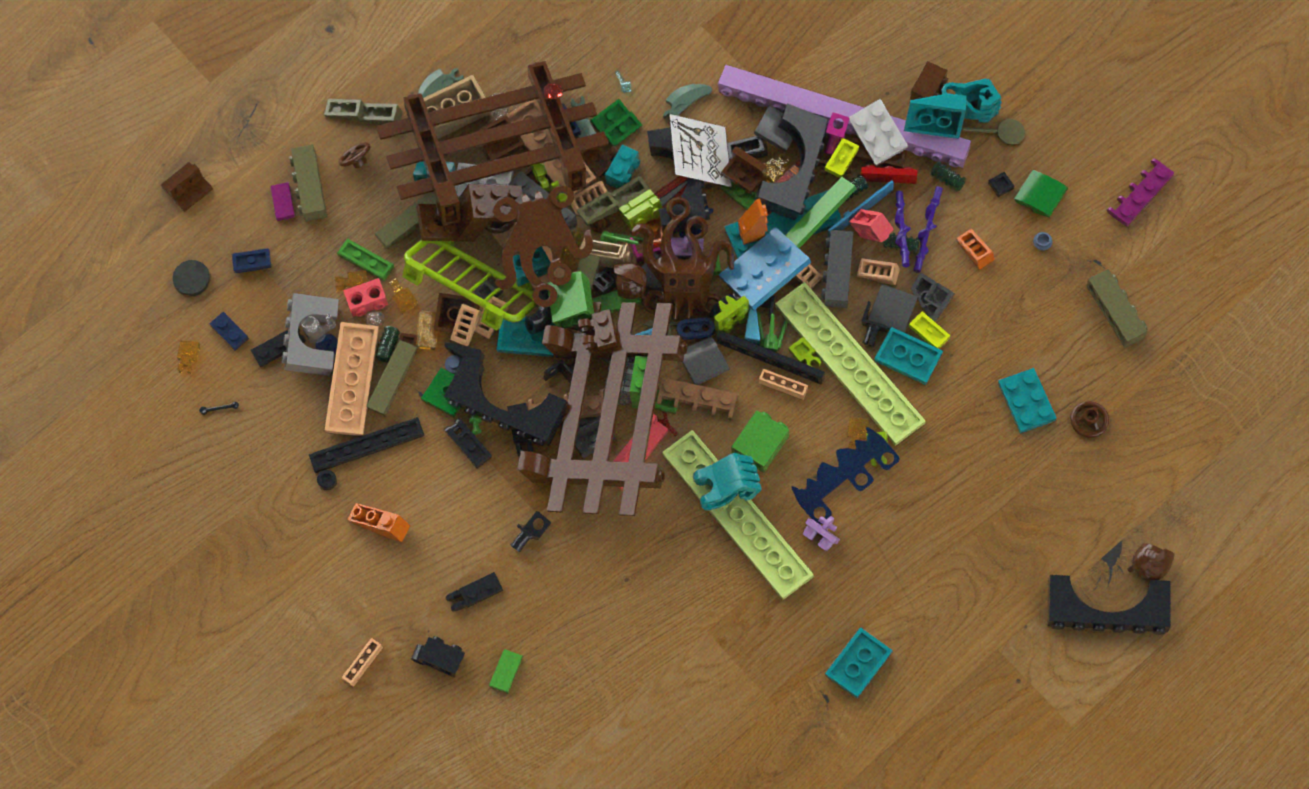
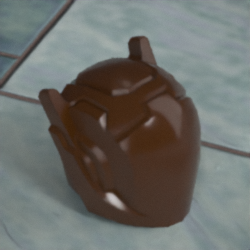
[613,263,647,300]
[1127,543,1175,581]

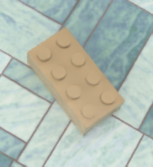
[423,75,491,139]

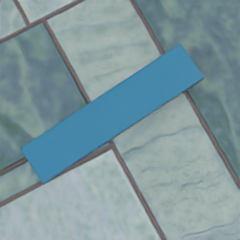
[828,180,894,237]

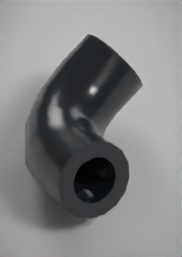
[524,290,552,335]

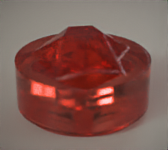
[544,83,562,99]

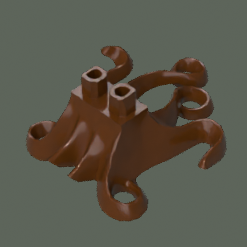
[493,186,593,307]
[631,197,734,319]

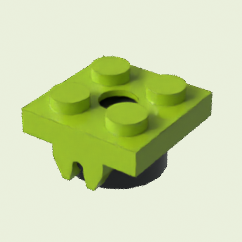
[710,295,749,334]

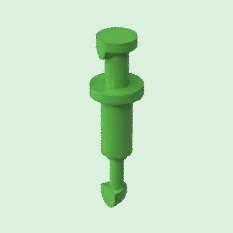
[469,414,482,435]

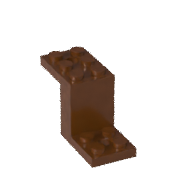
[416,184,523,242]

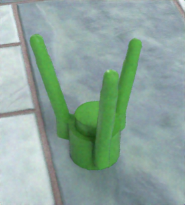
[600,231,644,245]
[757,312,788,352]

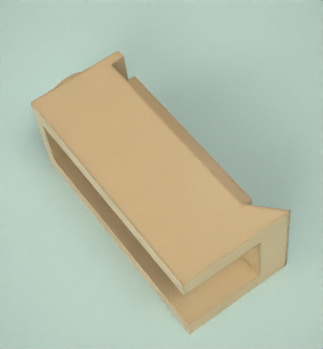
[580,237,632,268]

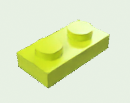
[825,138,859,178]
[909,312,950,349]

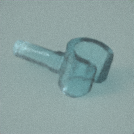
[615,71,632,93]

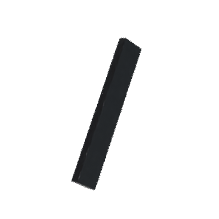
[716,330,825,385]
[309,417,424,473]

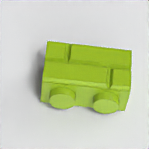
[619,189,663,230]

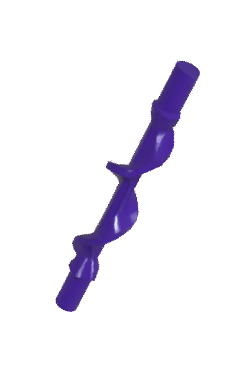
[913,186,943,273]
[895,191,911,268]

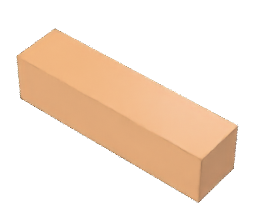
[759,369,808,400]
[341,638,383,687]

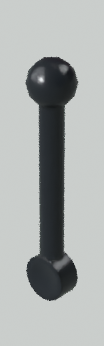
[199,402,239,415]

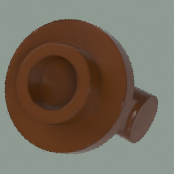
[589,218,611,232]

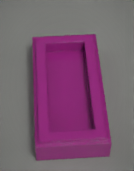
[270,182,295,221]

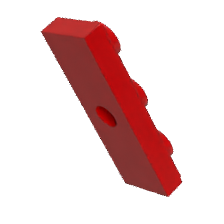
[861,165,918,184]

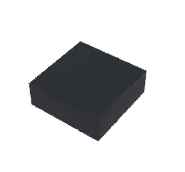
[988,172,1014,197]

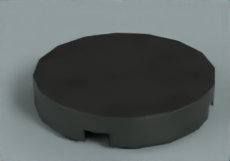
[172,260,211,296]

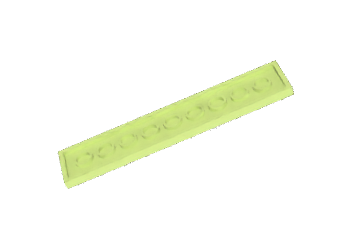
[775,282,926,446]
[662,430,814,600]

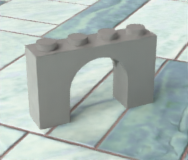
[282,293,339,376]

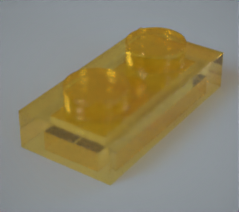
[416,310,437,350]

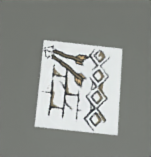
[670,114,732,187]

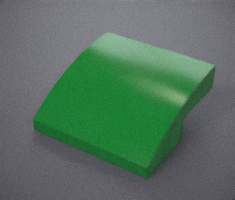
[590,99,643,147]
[1014,170,1068,217]

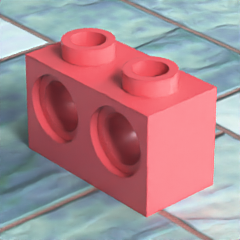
[849,209,894,242]
[343,278,388,317]

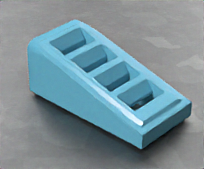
[745,307,760,346]

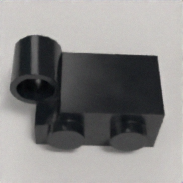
[411,636,465,678]

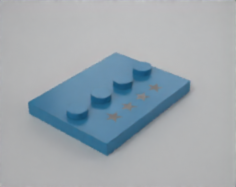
[719,227,811,310]

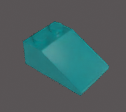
[904,93,966,139]

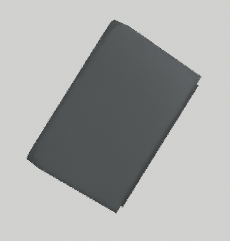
[474,279,503,299]

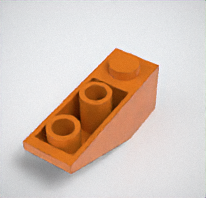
[738,199,768,245]
[347,503,411,542]

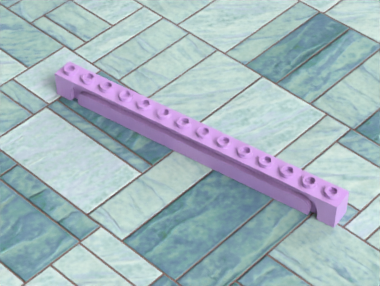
[718,65,971,168]

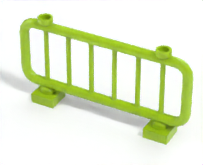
[402,240,537,331]

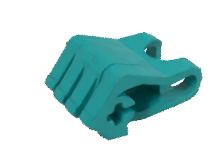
[941,78,1002,123]
[693,453,762,511]

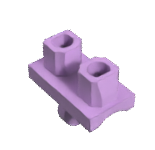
[671,236,704,258]
[803,516,840,551]

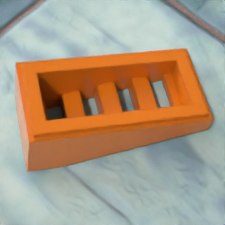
[956,228,994,269]

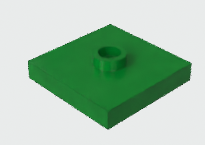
[421,368,461,418]

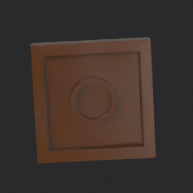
[474,115,525,161]
[721,146,767,194]
[160,162,213,212]

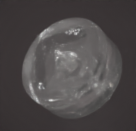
[366,312,385,326]

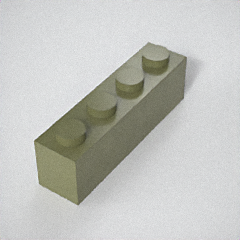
[289,144,327,222]
[1086,269,1148,348]

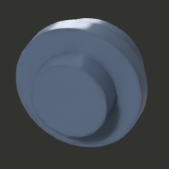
[1033,232,1052,251]
[445,355,463,374]

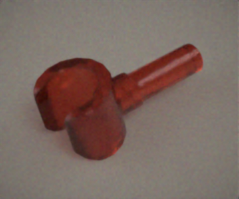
[657,411,678,436]

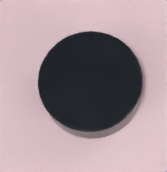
[317,470,337,490]

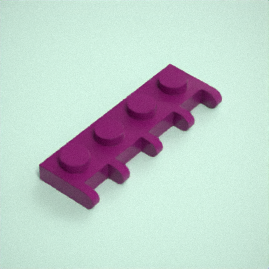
[1107,158,1174,227]

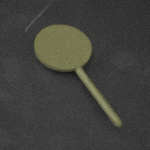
[962,119,1025,145]

